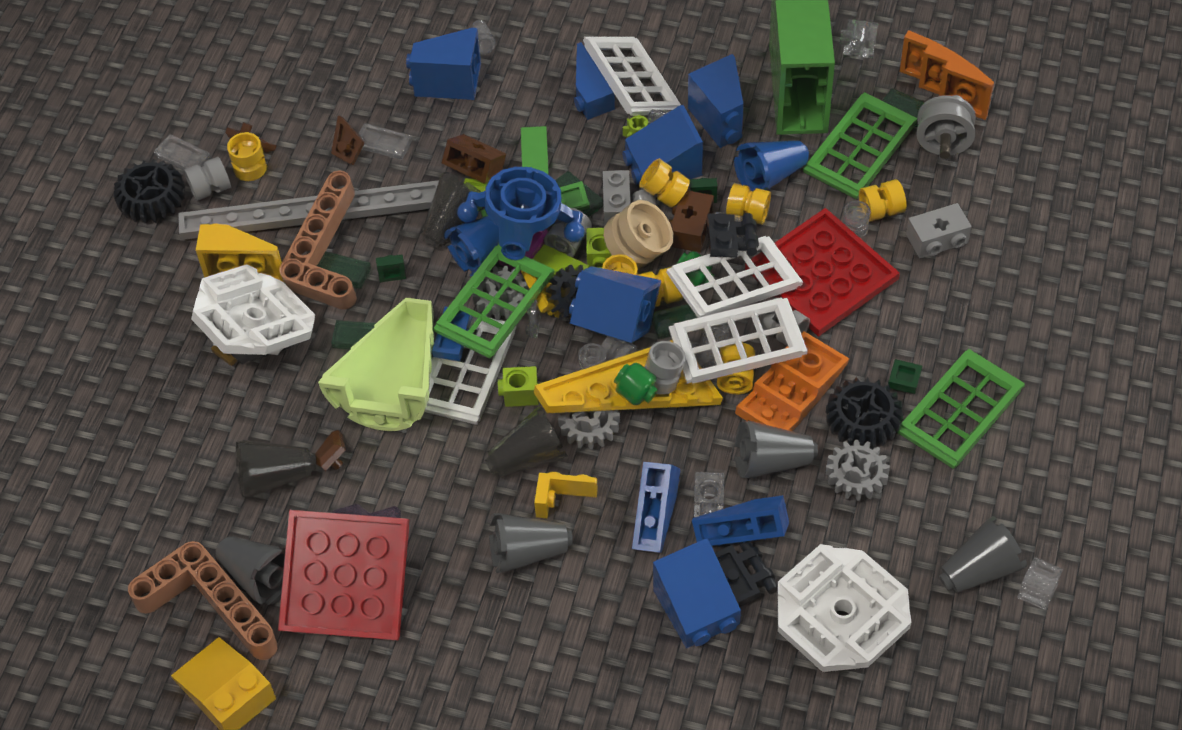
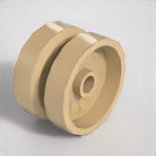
[604,200,673,270]

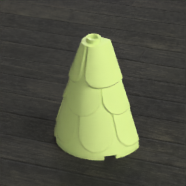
[318,298,434,431]

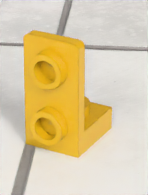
[534,472,598,518]

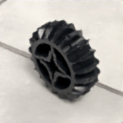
[113,159,185,224]
[825,377,903,450]

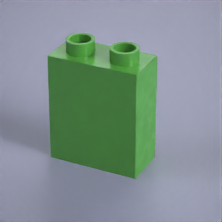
[769,0,835,135]

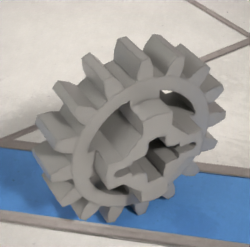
[472,266,529,320]
[558,410,620,449]
[825,440,890,501]

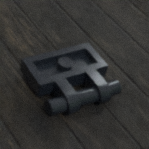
[707,213,759,258]
[715,541,778,607]

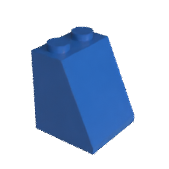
[406,28,481,100]
[688,54,743,148]
[622,105,703,189]
[569,266,661,343]
[653,538,741,649]

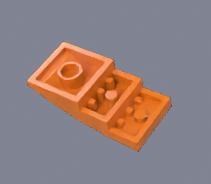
[899,30,994,120]
[735,331,850,431]

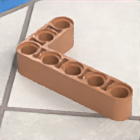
[279,170,357,310]
[128,541,278,660]

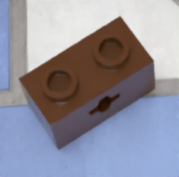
[441,134,506,184]
[669,190,714,253]

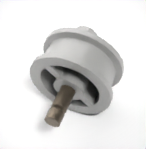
[917,95,976,159]

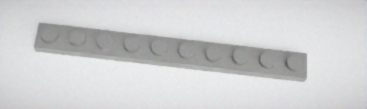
[179,180,444,240]

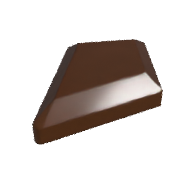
[331,116,365,165]
[225,122,277,152]
[313,430,346,471]

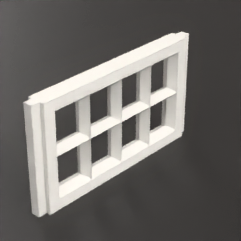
[583,37,681,116]
[666,236,803,318]
[669,298,808,384]
[425,316,516,425]

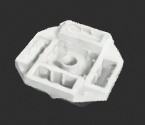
[191,264,315,365]
[778,544,911,672]

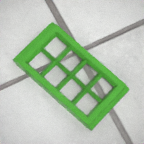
[803,92,917,199]
[433,244,554,358]
[897,349,1025,469]

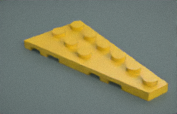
[534,340,723,413]

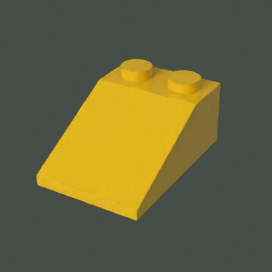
[196,223,284,282]
[171,637,276,730]

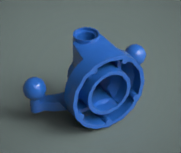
[457,167,585,260]

